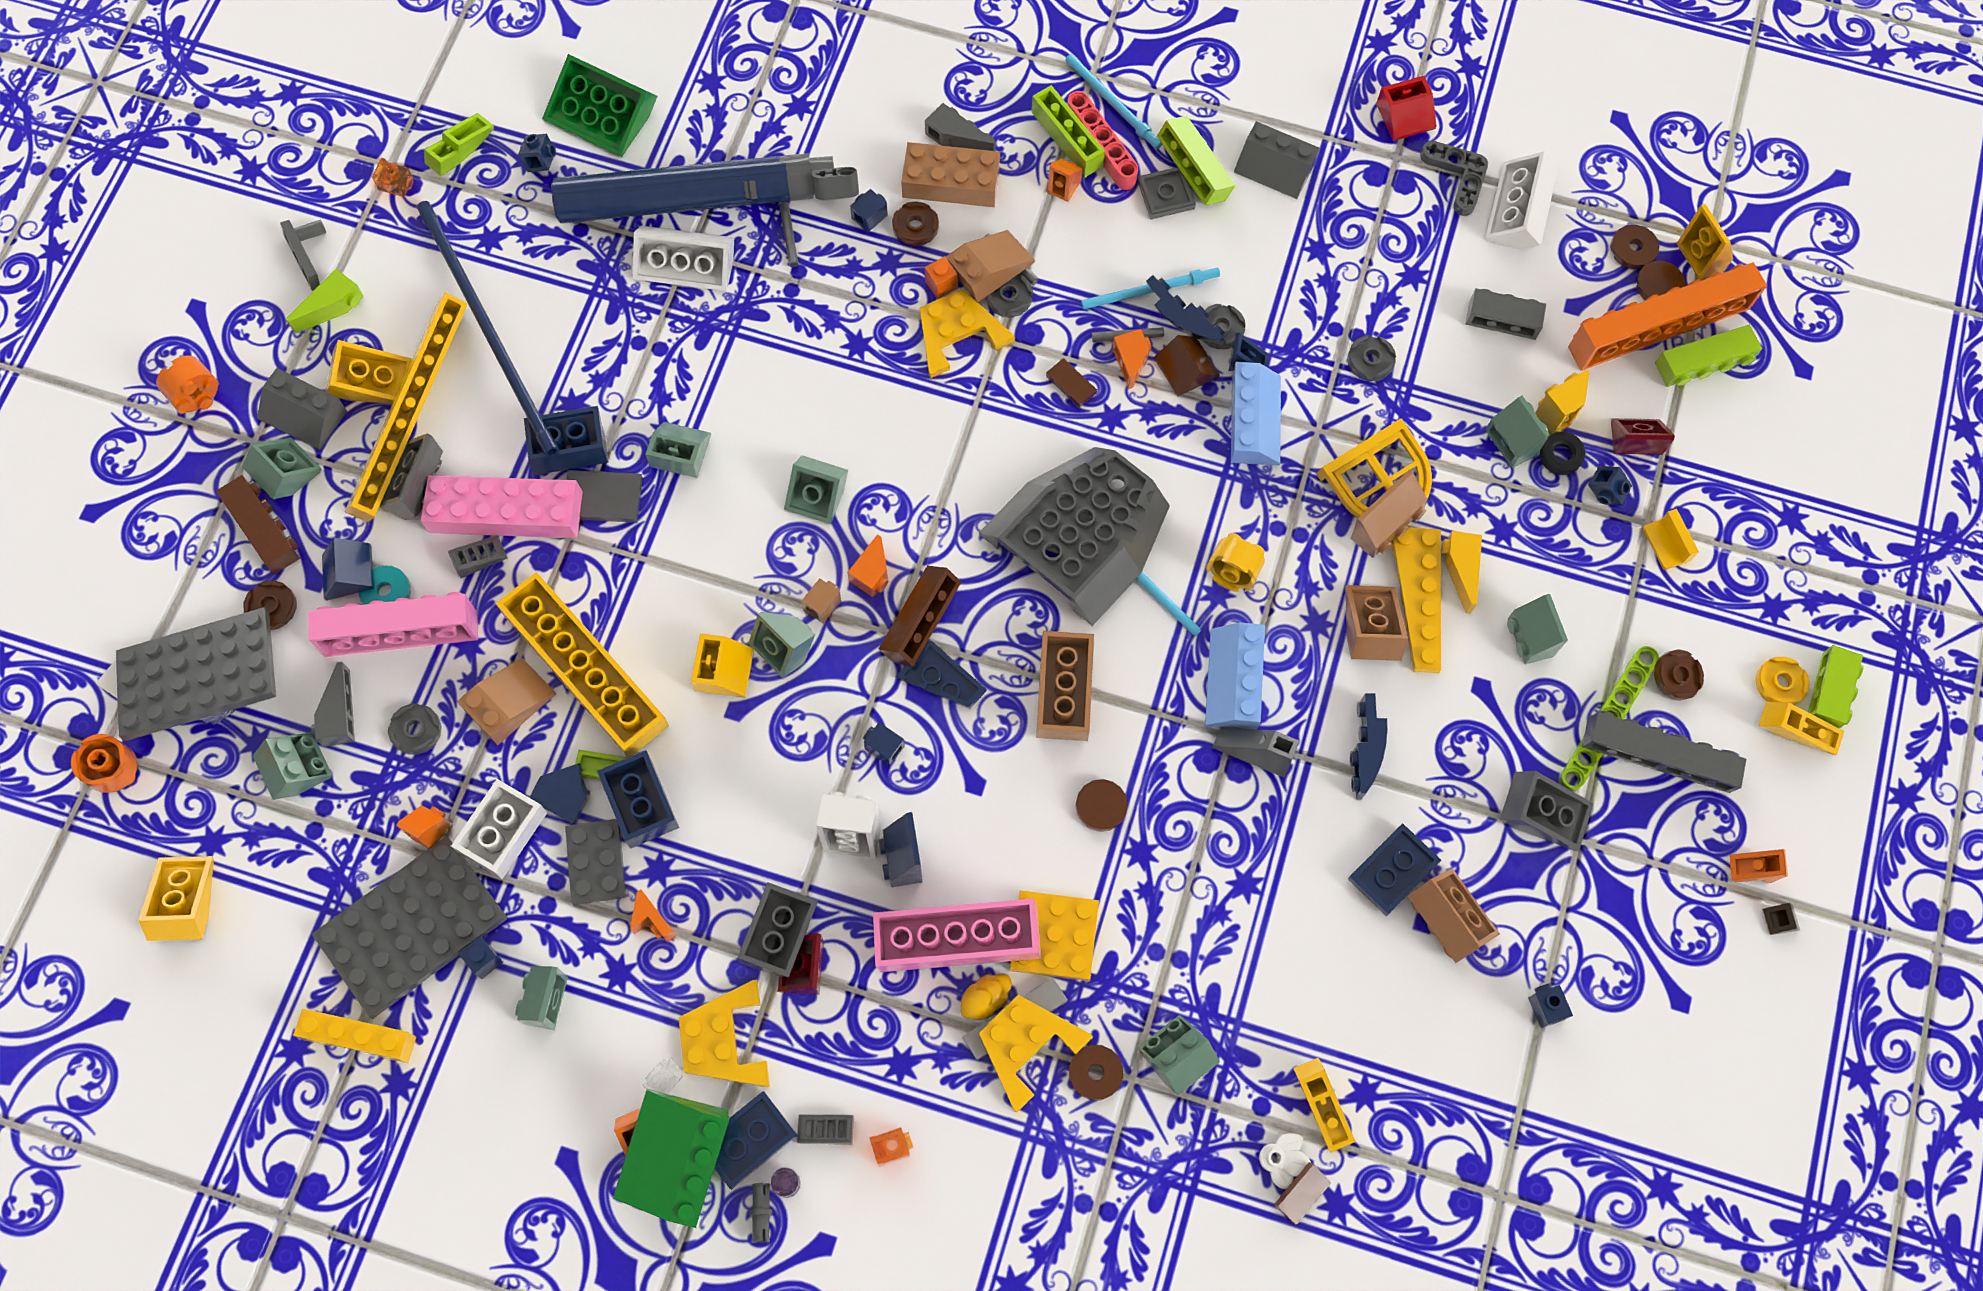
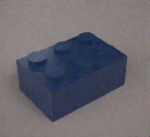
[597,750,680,849]

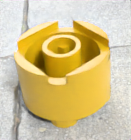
[1206,533,1265,592]

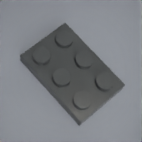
[565,819,626,905]

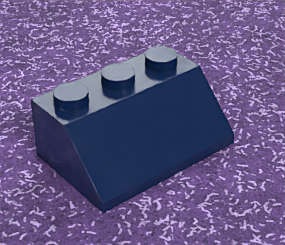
[524,406,609,475]

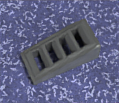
[448,536,508,578]
[797,1115,854,1145]

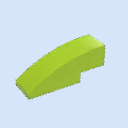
[424,113,494,176]

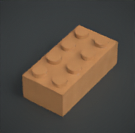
[901,142,1000,208]
[1036,631,1094,741]

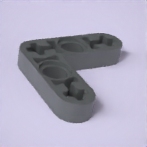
[1420,141,1488,216]

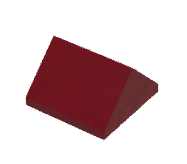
[1611,418,1675,455]
[777,933,824,995]

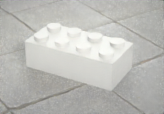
[816,792,881,859]

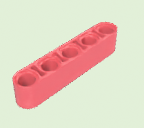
[1068,91,1138,190]

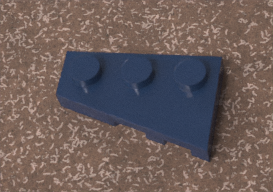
[895,639,987,709]

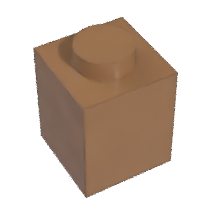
[801,578,841,624]

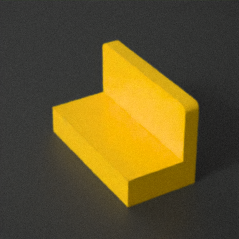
[1643,509,1699,570]

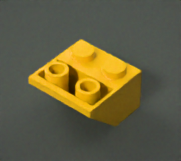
[1535,369,1589,435]
[691,634,754,698]

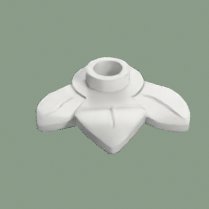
[1259,1133,1311,1189]

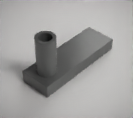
[280,219,326,291]

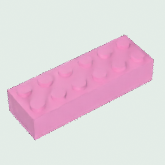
[421,475,583,538]
[308,592,478,657]
[873,899,1041,972]

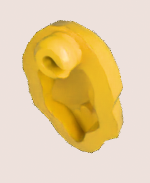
[961,973,1012,1020]

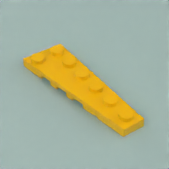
[1391,527,1441,673]

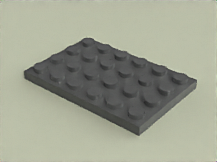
[116,607,276,741]
[312,836,508,1019]

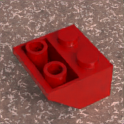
[1376,76,1437,141]

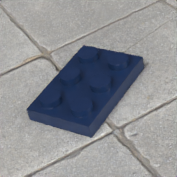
[1348,823,1441,917]
[715,1091,798,1190]

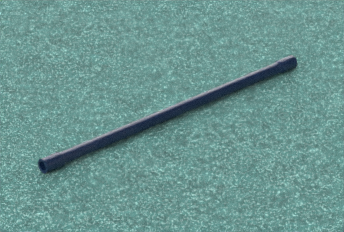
[417,201,559,457]

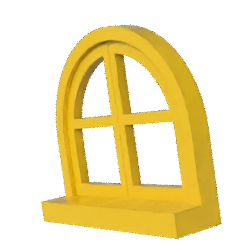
[1316,418,1432,518]

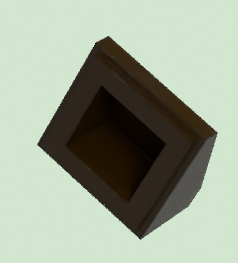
[1763,903,1800,935]

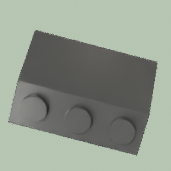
[1234,121,1320,199]
[257,368,347,450]
[379,433,443,520]
[737,882,818,978]

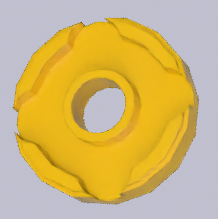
[1755,657,1810,705]

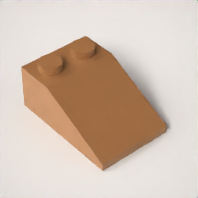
[946,230,1035,302]
[1345,585,1408,661]
[457,658,556,746]

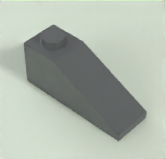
[311,662,355,747]

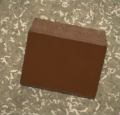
[1154,335,1220,397]

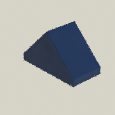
[1228,332,1269,371]

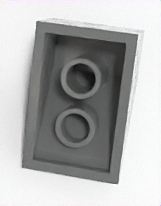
[1500,771,1593,851]

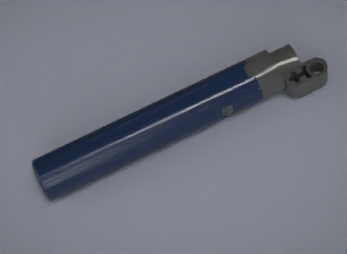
[551,153,859,224]

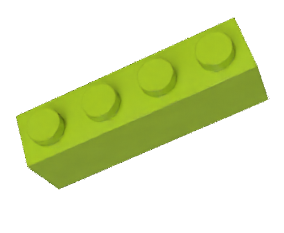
[1032,85,1105,178]
[1157,116,1236,206]
[1655,324,1762,387]

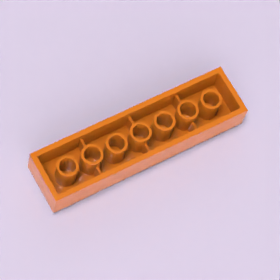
[1568,262,1768,371]

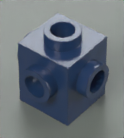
[518,133,556,172]
[1588,466,1632,505]

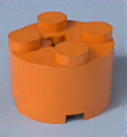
[156,356,219,414]
[71,734,137,793]

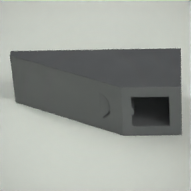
[925,103,996,151]
[1212,727,1300,778]

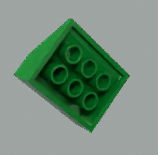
[542,54,658,157]
[613,1089,729,1228]

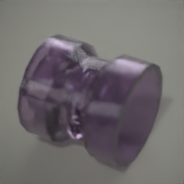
[771,1168,801,1198]

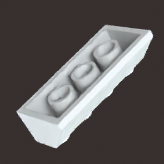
[1485,151,1558,250]
[633,226,734,291]

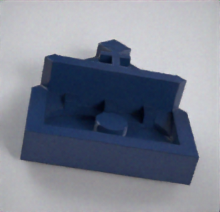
[529,763,590,824]

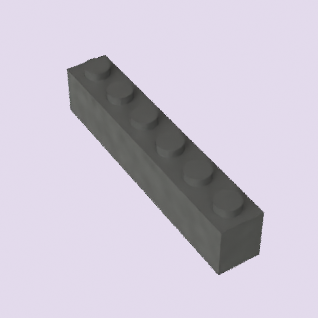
[1582,711,1747,793]

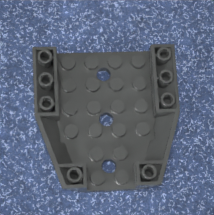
[979,447,1170,627]

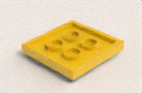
[1010,890,1099,981]

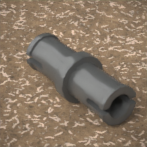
[750,1183,772,1243]

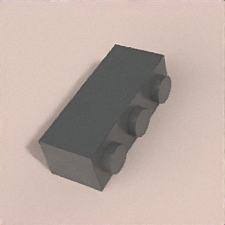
[1465,288,1546,340]

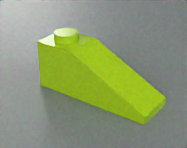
[285,269,364,333]

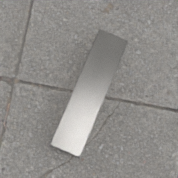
[962,978,1068,1061]

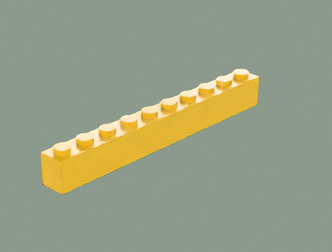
[345,292,468,522]

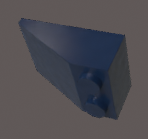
[878,812,922,887]

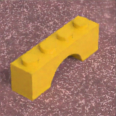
[293,1009,416,1064]

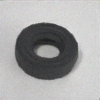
[1539,431,1586,475]

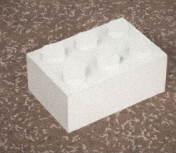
[451,779,547,879]

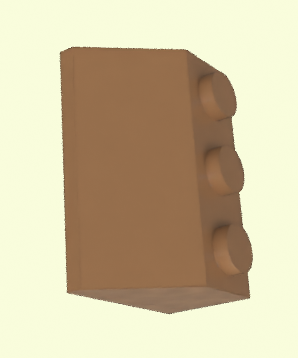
[1351,470,1428,558]
[1408,868,1500,963]

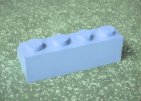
[1231,362,1281,465]
[1205,622,1265,730]

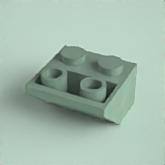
[1485,396,1550,468]
[645,422,711,478]
[253,732,333,800]
[1137,1015,1220,1096]

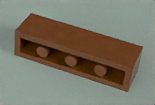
[216,475,300,575]
[879,565,962,666]

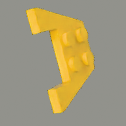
[920,289,1015,378]
[679,980,770,1087]
[978,995,1093,1112]

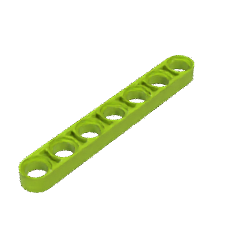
[1559,646,1659,792]

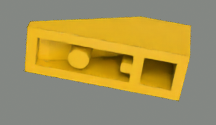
[1441,531,1482,613]
[1758,702,1844,755]
[1293,1058,1356,1153]

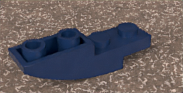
[1146,275,1226,346]
[1350,693,1388,800]

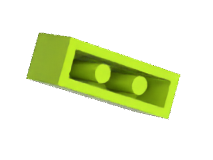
[1808,645,1864,728]

